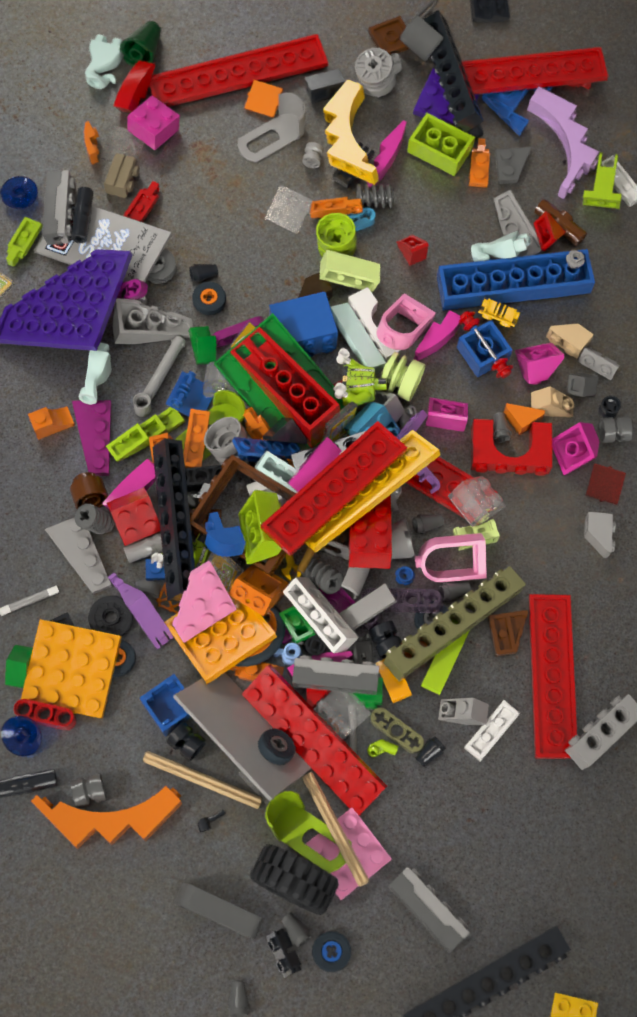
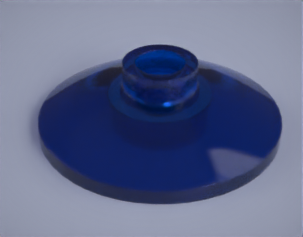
[0,176,38,209]
[1,716,42,756]

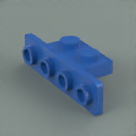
[232,437,301,462]

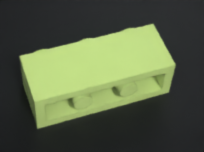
[320,250,380,293]

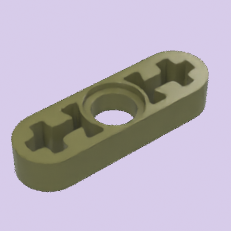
[370,708,424,754]

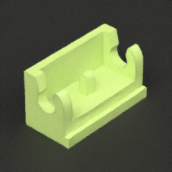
[453,519,500,551]

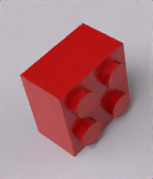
[107,487,160,546]

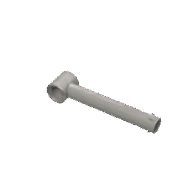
[133,336,186,417]

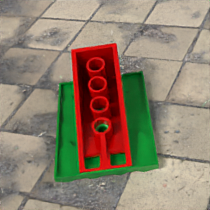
[214,313,354,451]

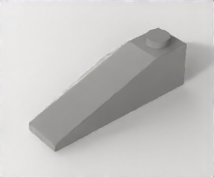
[112,299,193,344]

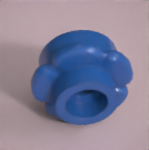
[395,566,415,585]

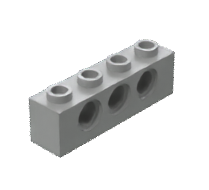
[565,694,637,770]

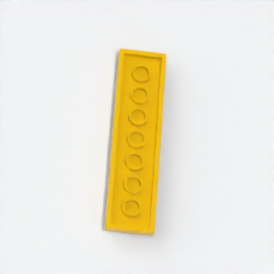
[305,430,440,553]

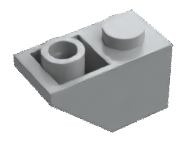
[584,512,616,558]
[438,698,489,725]

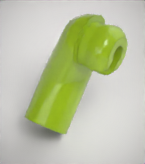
[367,739,399,757]

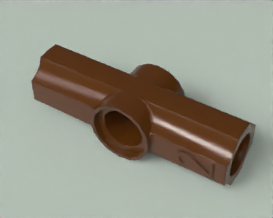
[534,199,587,246]

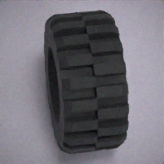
[250,844,339,915]

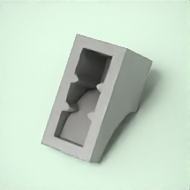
[360,390,405,422]

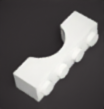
[348,287,407,362]

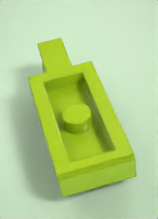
[6,217,43,267]

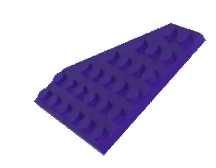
[0,249,133,351]

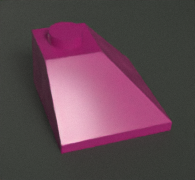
[515,342,564,385]
[552,422,600,475]

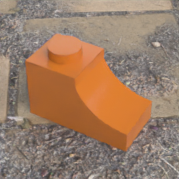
[28,406,75,440]

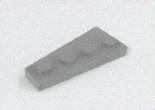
[494,190,545,258]
[44,518,112,595]

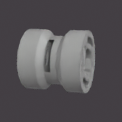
[302,142,323,168]

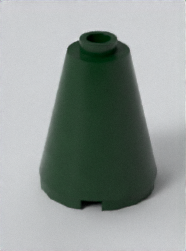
[119,21,161,67]

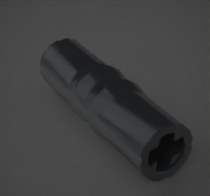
[71,187,94,243]
[0,769,58,798]

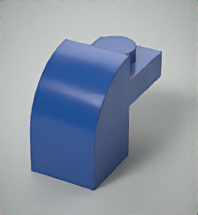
[205,512,246,557]

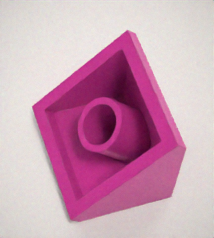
[426,398,468,432]

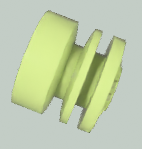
[381,352,426,402]

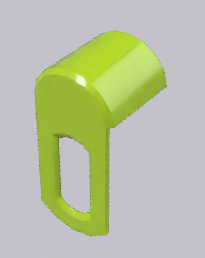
[175,390,246,461]
[265,791,352,873]

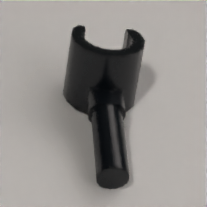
[198,809,225,832]

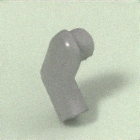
[391,53,402,74]

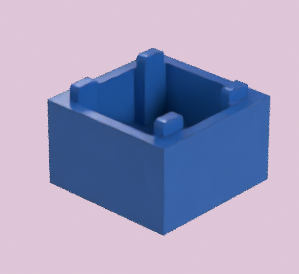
[139,674,192,736]

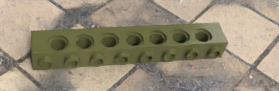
[383,566,526,682]

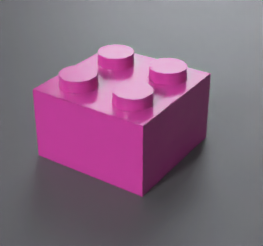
[127,96,180,150]

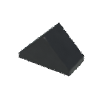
[263,417,307,444]

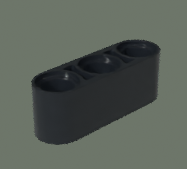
[185,465,231,492]

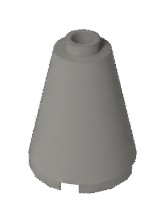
[391,518,417,559]

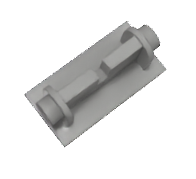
[577,347,620,380]

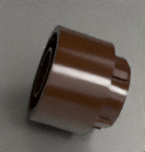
[70,472,108,509]

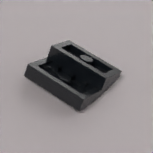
[470,0,510,23]

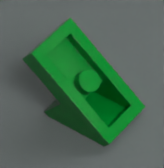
[189,326,216,365]
[279,606,315,644]

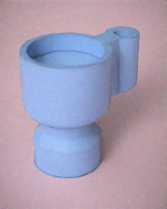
[273,643,302,667]

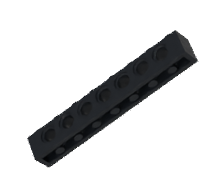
[423,10,484,132]
[152,438,195,602]
[402,926,571,1017]

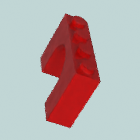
[471,419,552,476]

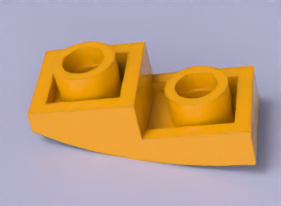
[375,659,412,703]

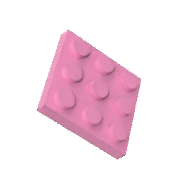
[306,808,392,901]

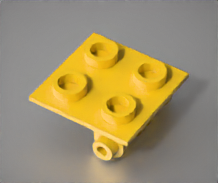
[478,298,520,328]
[551,993,599,1017]

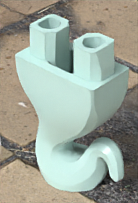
[85,34,123,89]
[471,231,531,262]
[79,343,112,405]

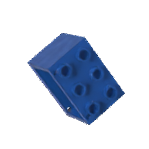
[269,292,338,357]

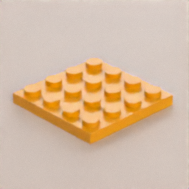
[164,580,277,684]
[21,619,122,719]

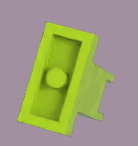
[583,152,622,209]

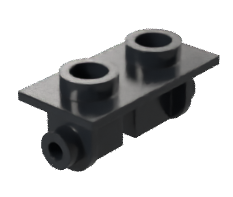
[266,928,302,978]

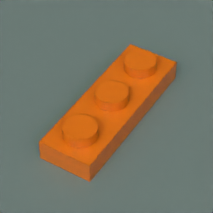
[183,409,210,468]

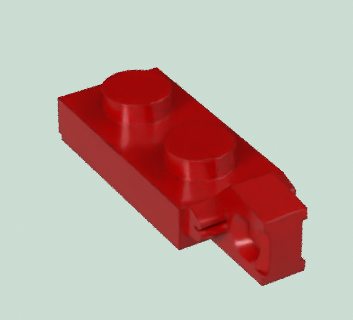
[123,181,160,223]

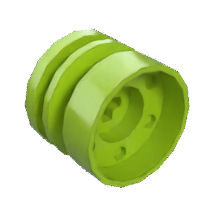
[316,213,357,257]

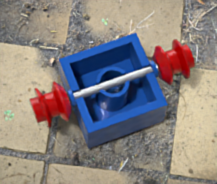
[457,311,513,379]

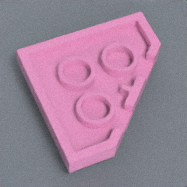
[173,561,237,642]

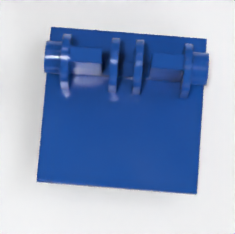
[165,371,217,417]

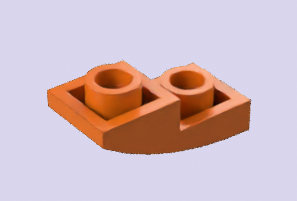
[84,121,99,165]

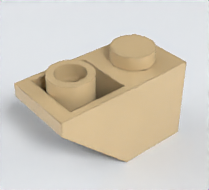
[546,324,594,359]
[531,386,574,417]

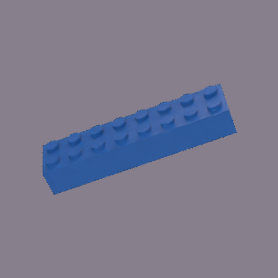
[437,249,595,310]

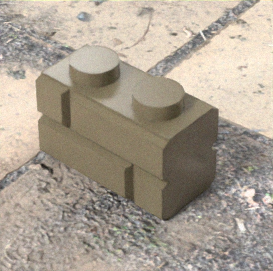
[104,153,140,198]

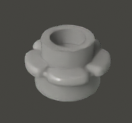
[566,250,585,269]

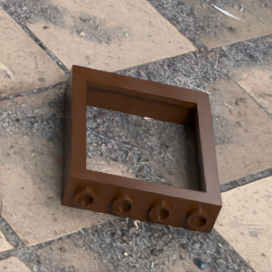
[190,455,296,577]

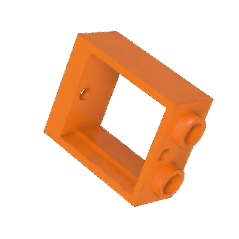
[229,565,289,616]

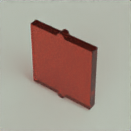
[586,464,626,505]

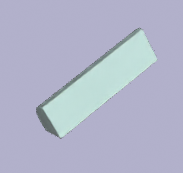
[330,303,386,375]
[254,451,298,493]

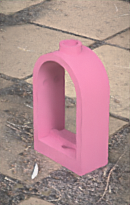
[376,293,436,350]
[415,533,487,582]

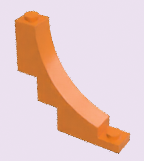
[31,786,182,849]

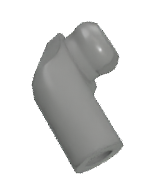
[399,405,417,429]
[391,486,402,515]

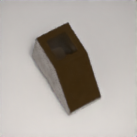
[298,272,333,301]

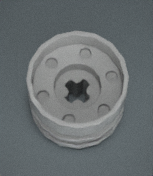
[355,48,396,97]
[204,417,252,465]

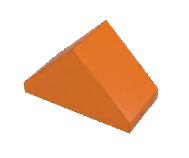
[503,403,545,435]

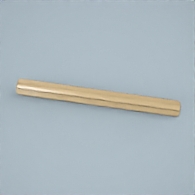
[143,751,262,809]
[303,773,369,887]

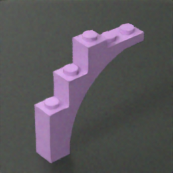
[528,87,599,199]

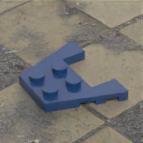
[482,86,553,136]

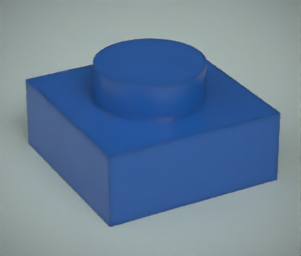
[146,559,165,581]

